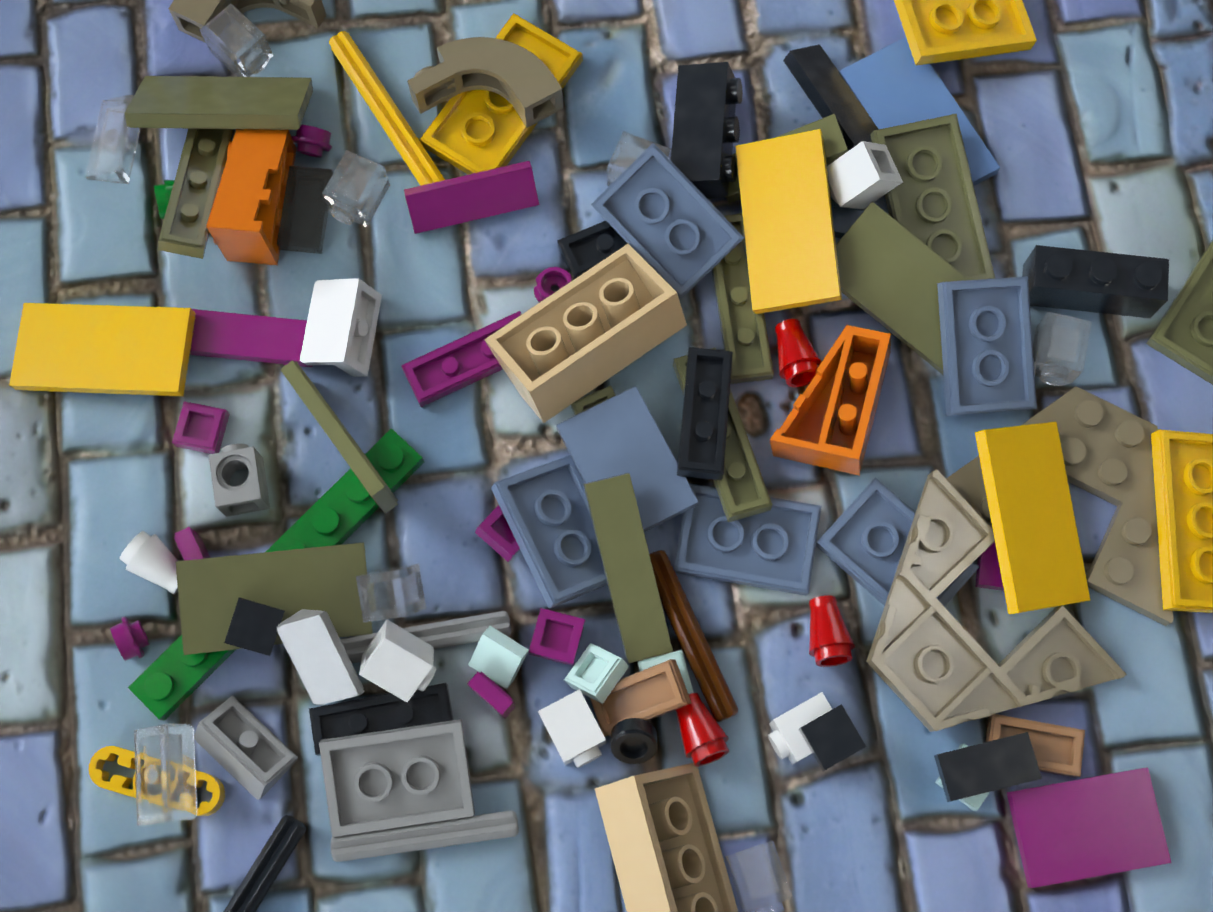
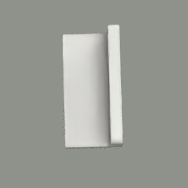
[300,278,382,377]

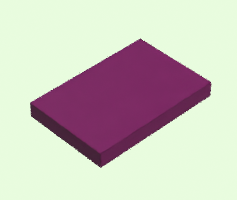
[1006,767,1172,888]

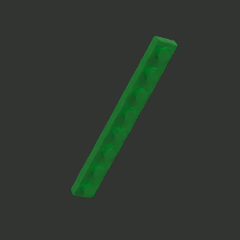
[128,428,424,721]

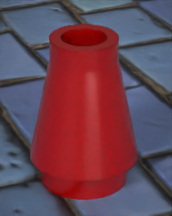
[775,319,822,387]
[809,595,855,667]
[675,693,729,767]

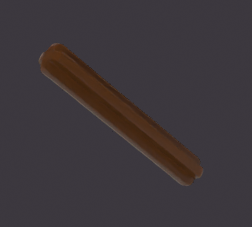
[649,550,738,722]

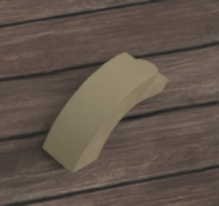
[168,0,326,47]
[407,37,563,128]

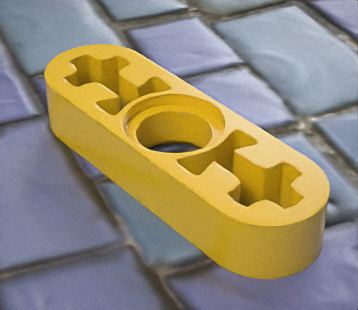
[89,746,225,817]

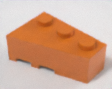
[206,129,297,266]
[770,325,891,476]

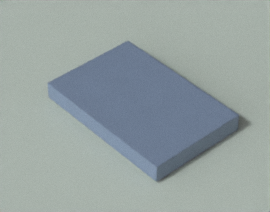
[591,143,744,299]
[937,276,1037,416]
[556,386,698,532]
[491,455,608,609]
[816,478,979,607]
[674,483,822,596]

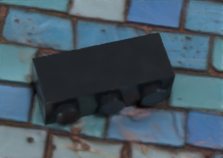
[671,62,743,199]
[1022,245,1169,318]

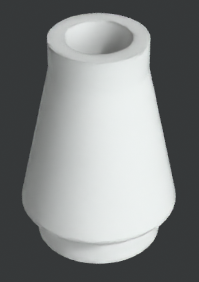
[120,531,178,595]

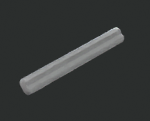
[340,611,511,663]
[331,810,519,862]

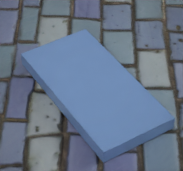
[839,37,1000,186]

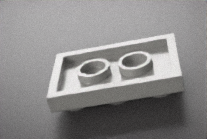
[319,719,475,837]

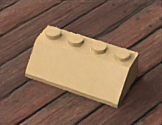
[485,244,687,423]
[595,763,738,912]

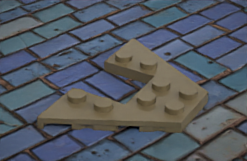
[946,386,1174,626]
[866,469,1127,732]

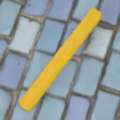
[329,31,445,186]

